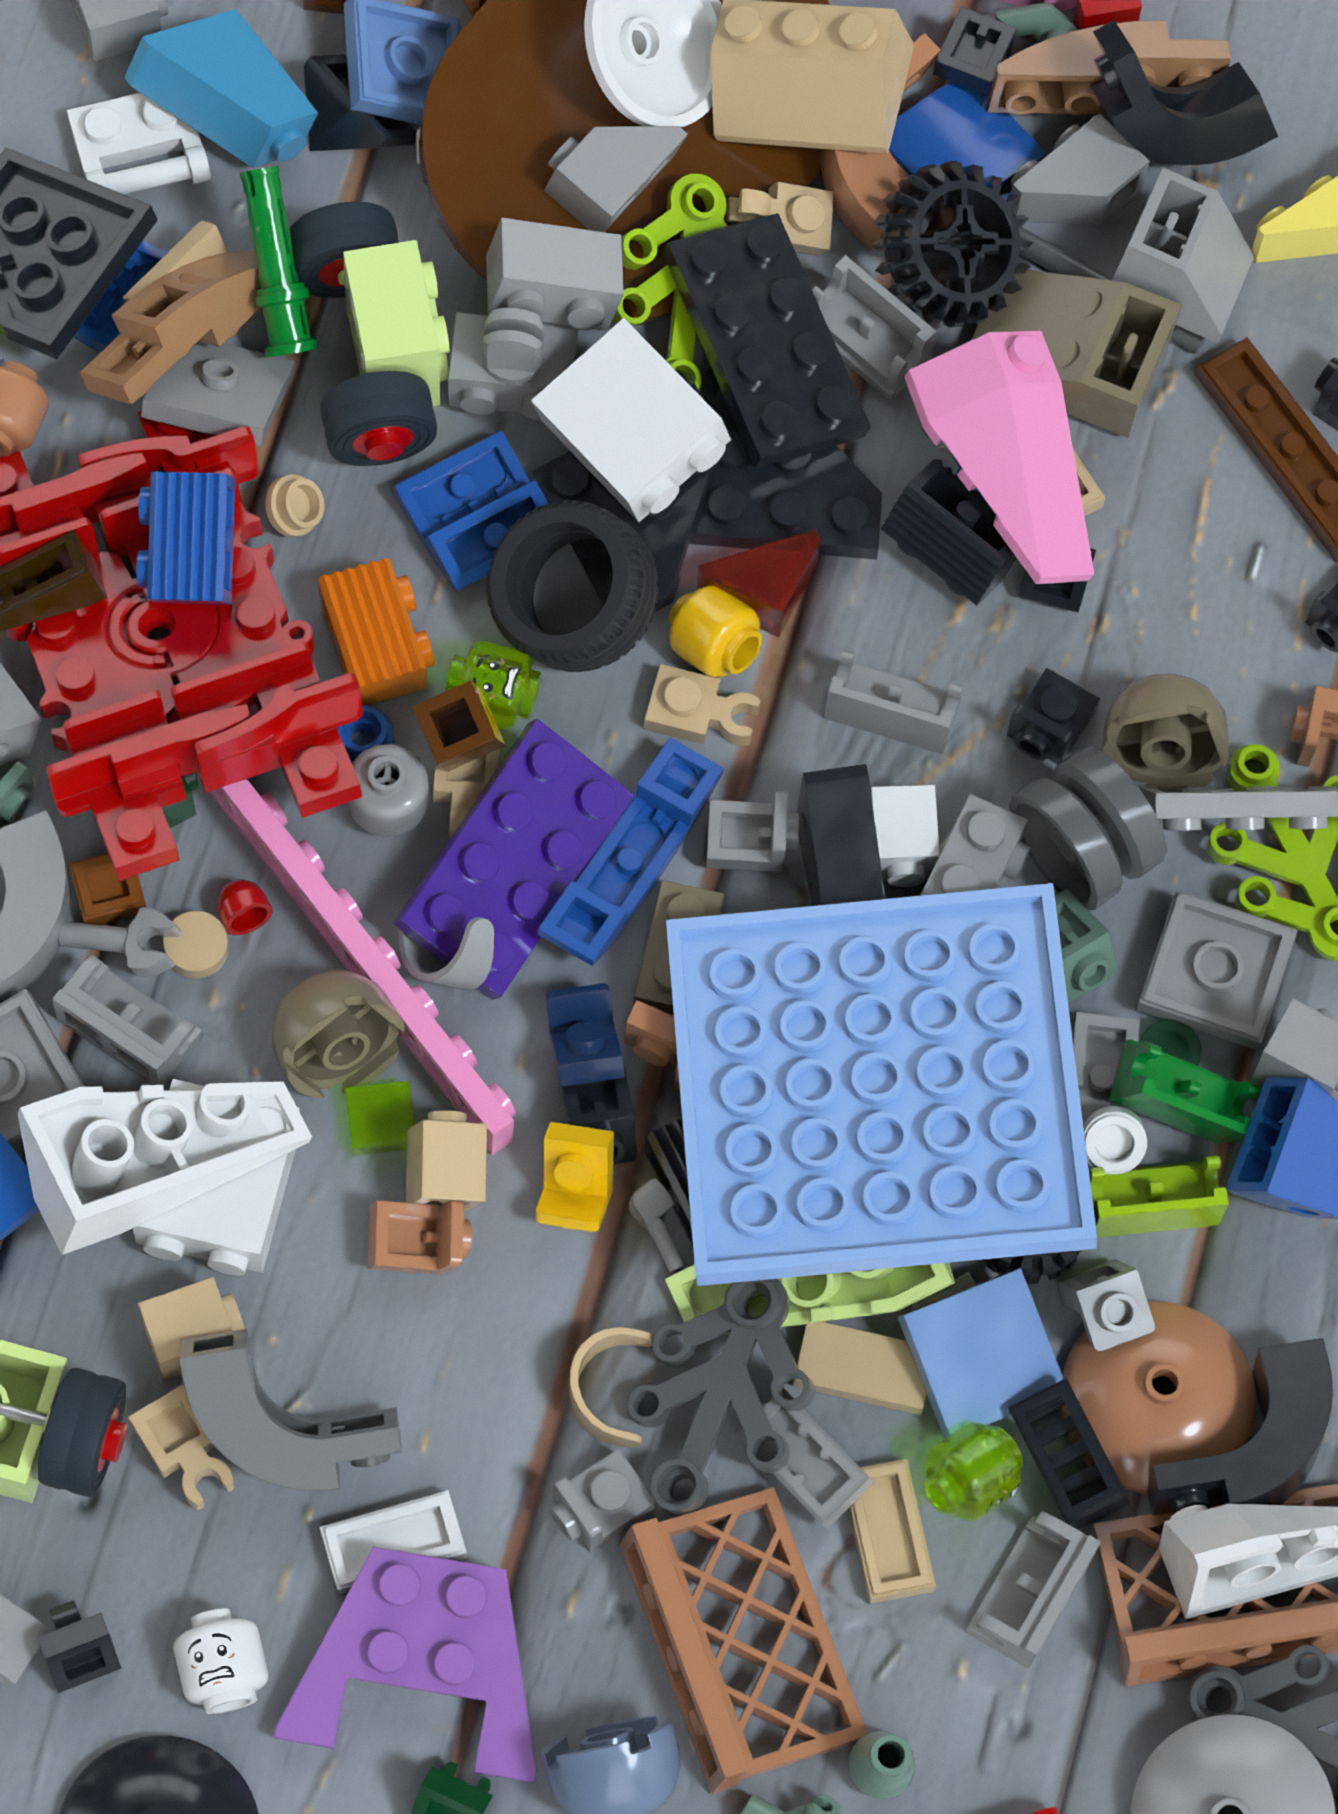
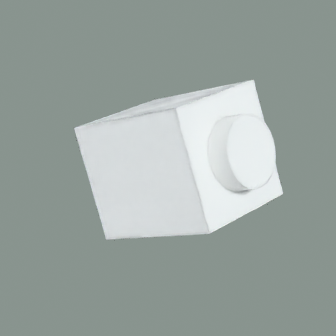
[871,785,940,887]

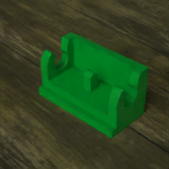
[1109,1039,1261,1145]

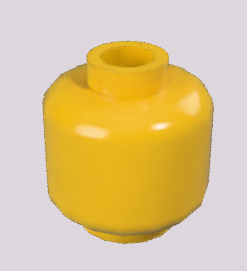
[669,585,762,678]

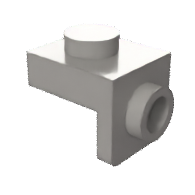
[706,791,799,872]

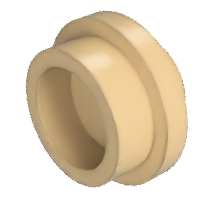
[265,474,325,537]

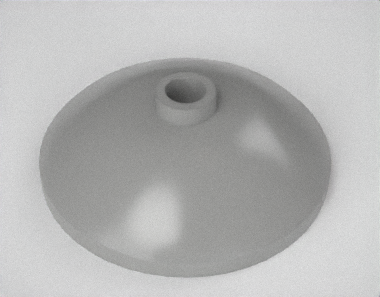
[1131,1715,1336,1814]

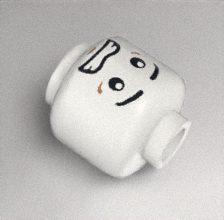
[173,1608,269,1714]

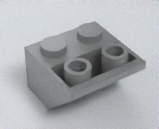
[1112,167,1254,343]

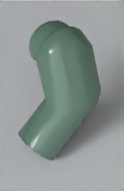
[996,2,1078,43]

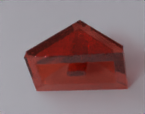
[696,530,821,637]

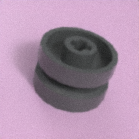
[1009,746,1168,911]

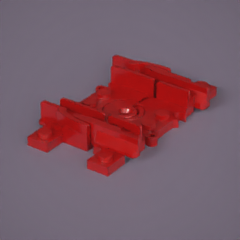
[0,410,363,881]

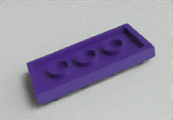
[393,718,635,1000]

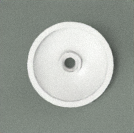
[584,0,722,127]

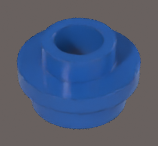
[337,705,394,763]

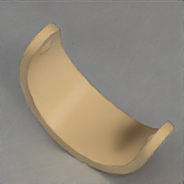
[569,1327,654,1448]

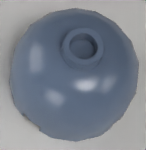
[541,1716,681,1814]

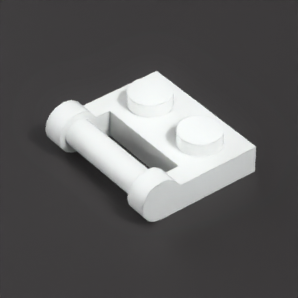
[67,93,211,195]

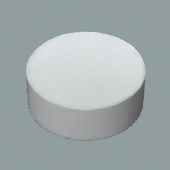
[1083,1106,1147,1175]

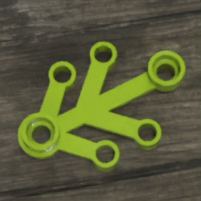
[612,174,727,392]
[1207,744,1338,962]

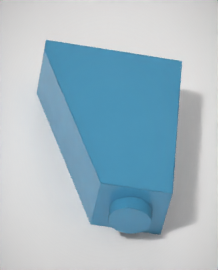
[124,9,318,168]

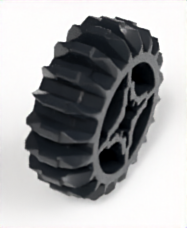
[870,161,1034,328]

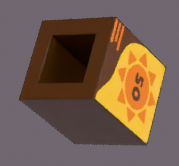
[412,680,506,772]

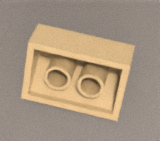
[710,0,915,154]

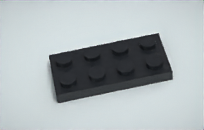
[663,213,871,469]

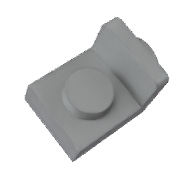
[1056,1259,1155,1351]
[550,1449,656,1552]

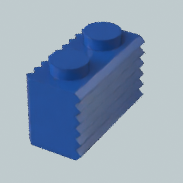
[136,471,236,605]

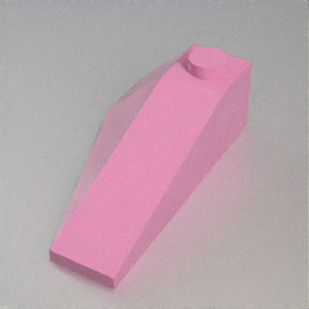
[904,331,1094,584]

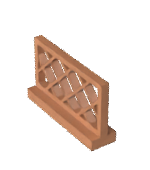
[1092,1484,1338,1687]
[619,1487,868,1794]

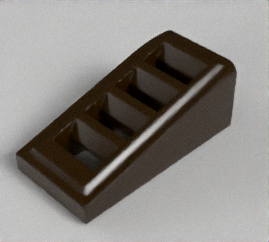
[0,530,108,631]

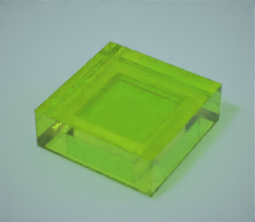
[345,1081,414,1156]

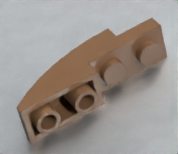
[986,20,1231,116]
[80,251,261,405]

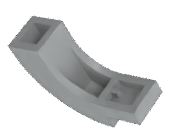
[0,810,71,1004]

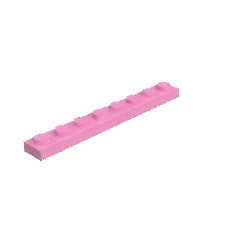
[194,773,516,1155]

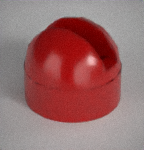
[217,879,273,935]

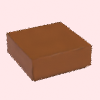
[69,853,147,925]

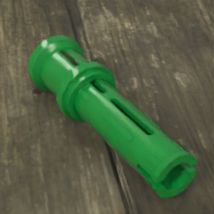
[240,166,319,358]

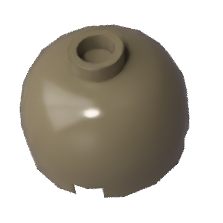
[1103,674,1229,792]
[272,970,405,1098]

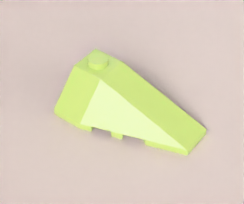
[665,1263,955,1335]

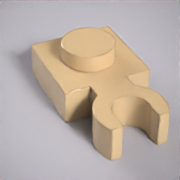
[644,664,761,746]
[128,1384,234,1511]

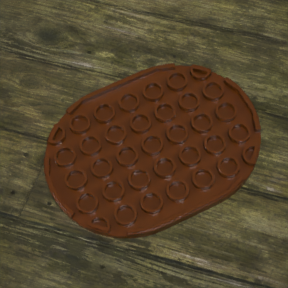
[418,0,830,327]

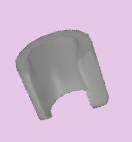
[629,1178,684,1273]

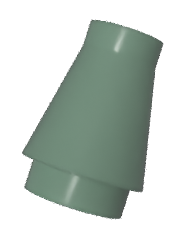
[848,1731,916,1799]

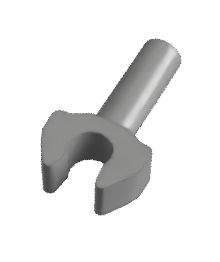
[59,907,181,977]

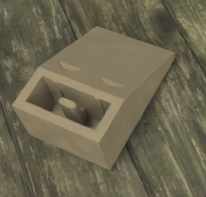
[971,270,1182,438]

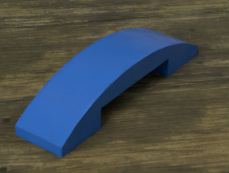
[538,737,724,966]

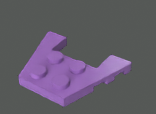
[274,1547,537,1783]

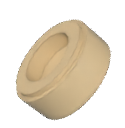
[163,911,229,979]

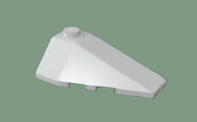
[18,1081,312,1255]
[1159,1504,1338,1620]

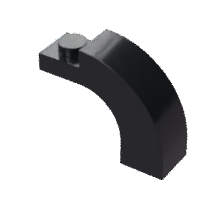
[1091,20,1278,165]
[1147,1338,1333,1516]

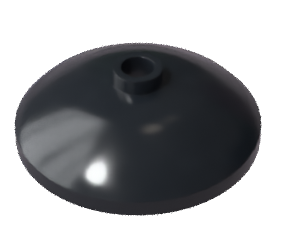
[60,1735,259,1814]

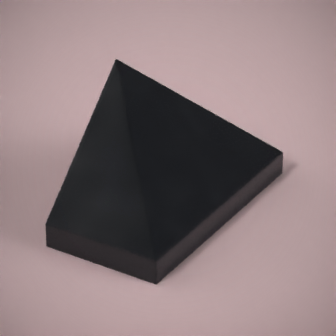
[304,54,417,151]

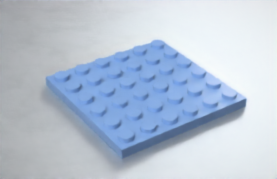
[666,883,1097,1286]

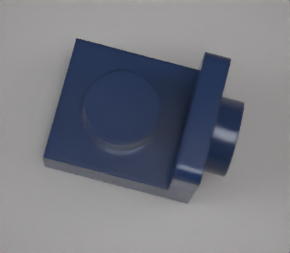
[546,983,625,1087]

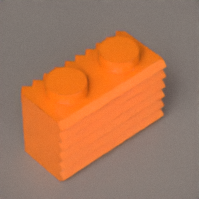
[318,558,435,705]

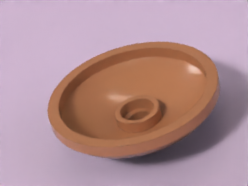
[1060,1301,1257,1494]

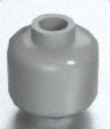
[348,744,429,837]

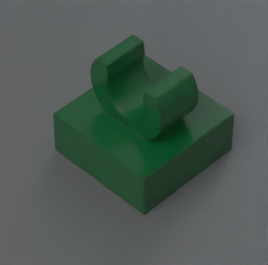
[411,1761,493,1814]

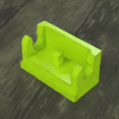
[1089,1155,1229,1238]

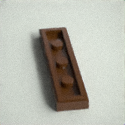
[1195,337,1338,563]

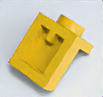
[536,1122,614,1232]

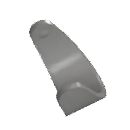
[398,901,494,991]

